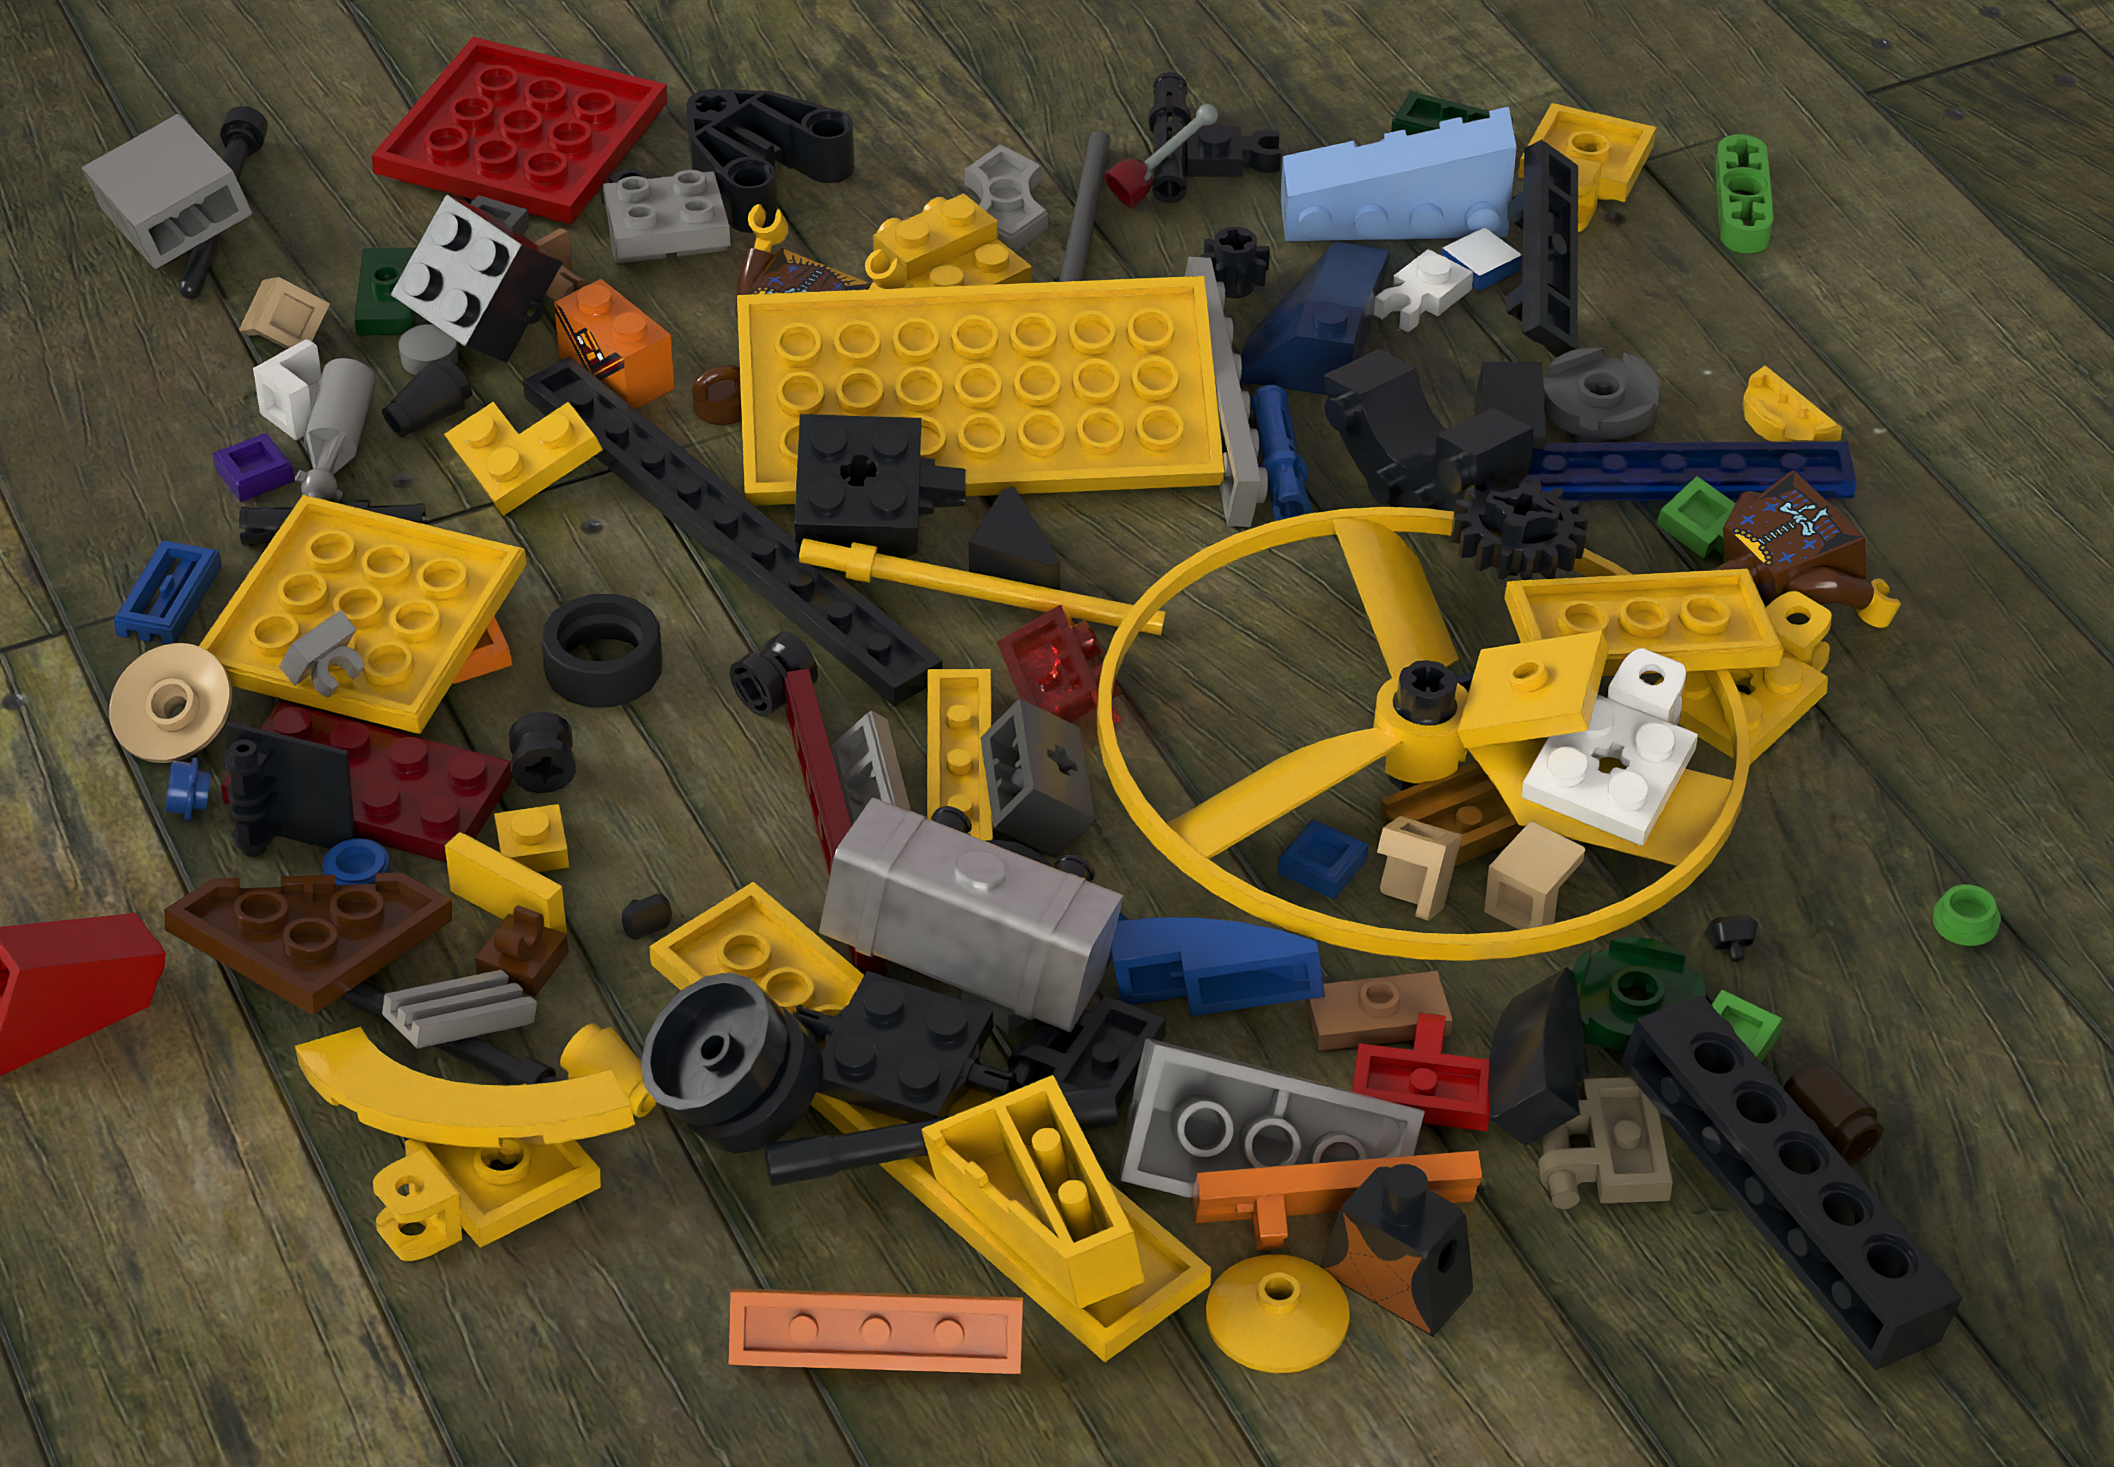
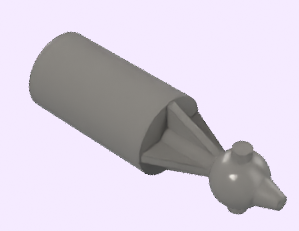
[295,358,376,502]

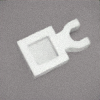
[1374,249,1473,332]

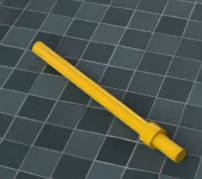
[799,538,1166,636]

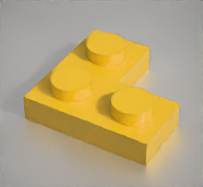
[444,402,603,516]

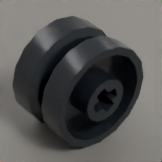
[641,972,823,1154]

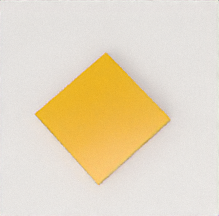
[199,495,527,734]

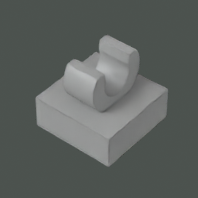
[279,610,364,698]

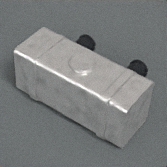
[819,798,1124,1032]

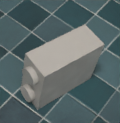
[81,114,252,269]

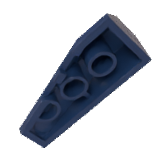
[1240,242,1390,395]

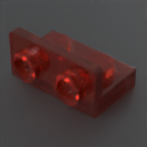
[997,605,1122,725]

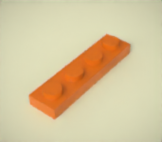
[728,1289,1023,1374]

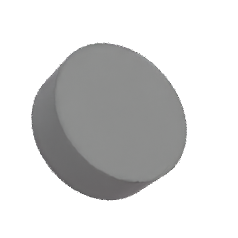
[399,324,459,375]

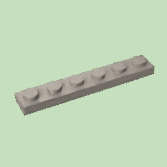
[1184,257,1268,527]

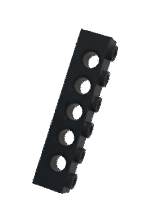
[1620,994,1963,1371]

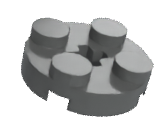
[1543,347,1660,448]

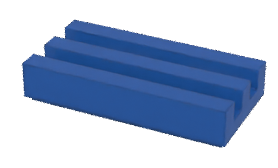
[114,540,222,645]

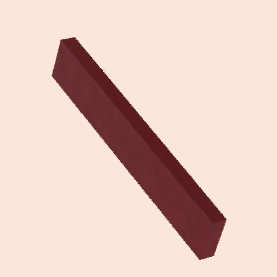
[784,669,885,976]

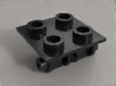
[224,721,356,857]

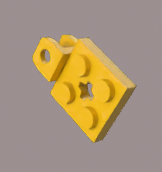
[1518,103,1657,233]
[1653,591,1832,765]
[373,1083,601,1261]

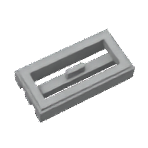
[382,970,537,1049]

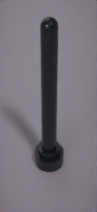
[179,106,268,299]

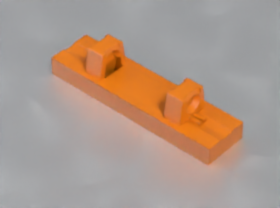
[1192,1151,1482,1251]

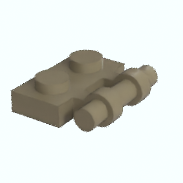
[1537,1077,1673,1209]

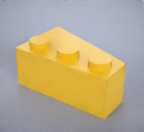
[921,1075,1145,1310]

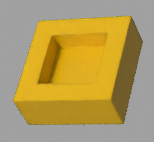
[494,804,569,872]

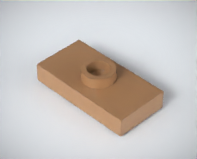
[1305,971,1453,1051]

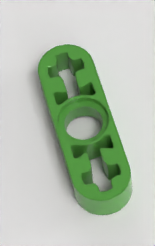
[1715,134,1774,254]

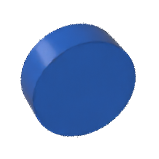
[323,839,391,885]

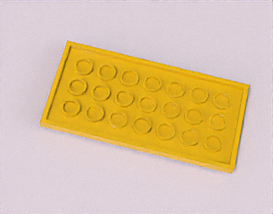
[737,276,1225,506]

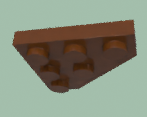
[164,872,452,1015]

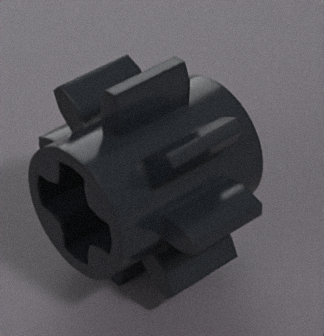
[1200,227,1270,298]

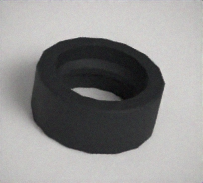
[542,594,662,707]

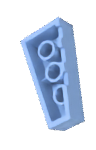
[1280,107,1517,242]

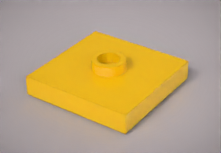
[1457,630,1609,748]

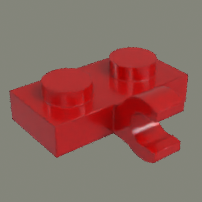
[1352,1012,1490,1131]

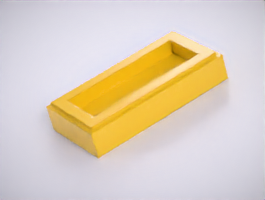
[445,832,567,934]

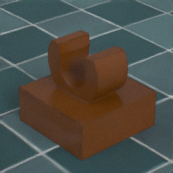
[475,905,569,997]

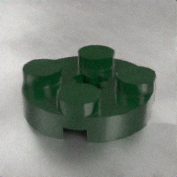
[1572,936,1706,1053]

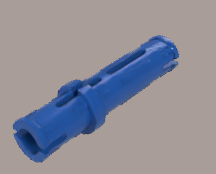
[1250,385,1311,521]

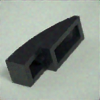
[1488,967,1590,1146]

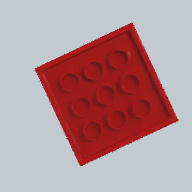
[371,37,668,224]

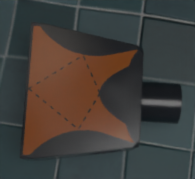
[1321,1164,1473,1337]

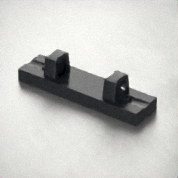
[1507,139,1578,357]

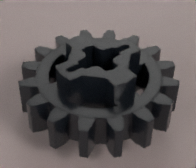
[1451,477,1588,580]

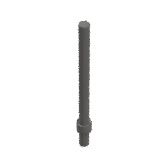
[1059,131,1111,282]

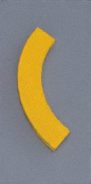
[295,1026,635,1148]

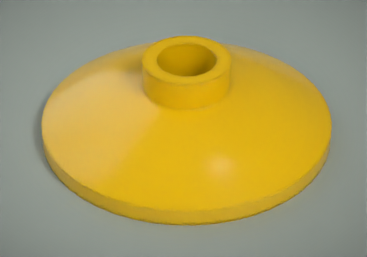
[1206,1254,1350,1373]

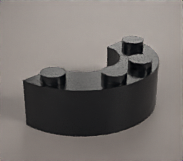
[1324,349,1534,512]

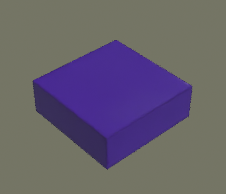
[212,433,295,502]

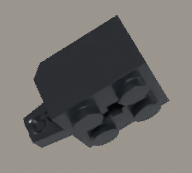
[795,414,966,558]

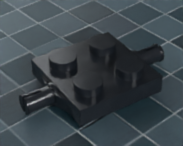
[793,971,1017,1122]

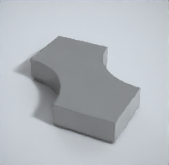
[964,144,1048,252]

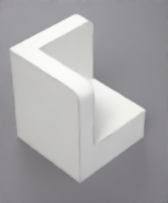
[253,339,322,441]

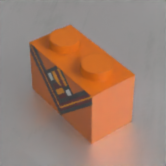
[554,279,675,409]

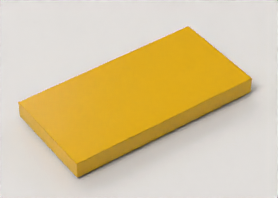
[1504,569,1784,676]

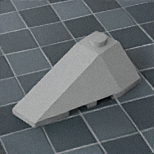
[1119,1038,1425,1197]

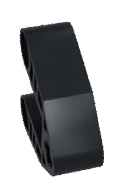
[686,89,855,233]

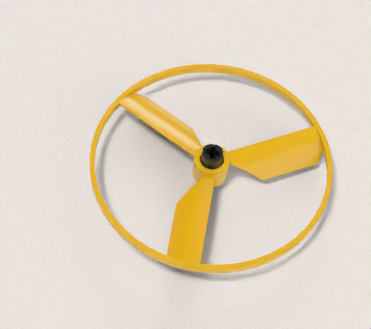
[1097,507,1750,961]

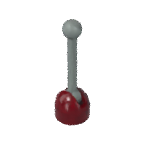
[1104,104,1218,208]

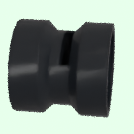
[730,632,819,716]

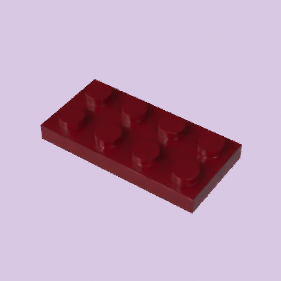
[221,701,513,863]

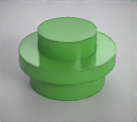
[1932,884,2001,946]

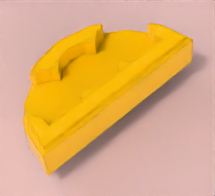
[1742,365,1842,449]

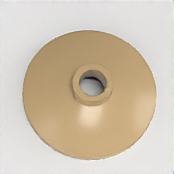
[109,643,232,763]

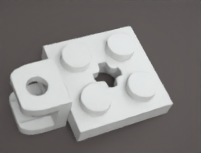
[1522,648,1698,846]

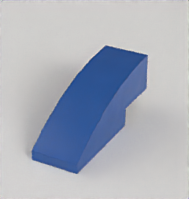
[1111,917,1325,1016]

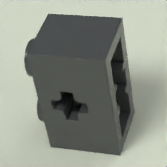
[980,698,1095,857]

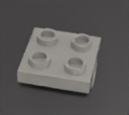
[603,170,731,264]

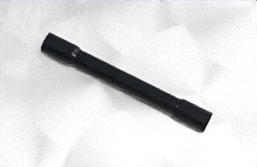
[764,1084,1118,1186]

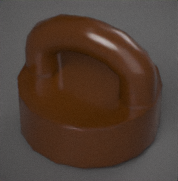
[692,365,742,425]

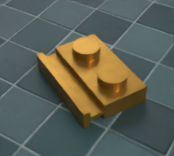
[1380,761,1524,867]

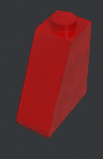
[0,913,166,1076]

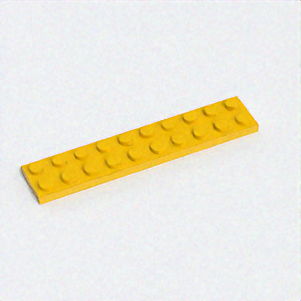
[649,882,1211,1362]

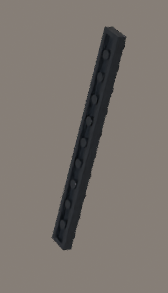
[523,356,943,707]

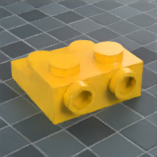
[873,193,1032,288]

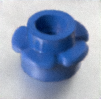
[165,758,211,821]

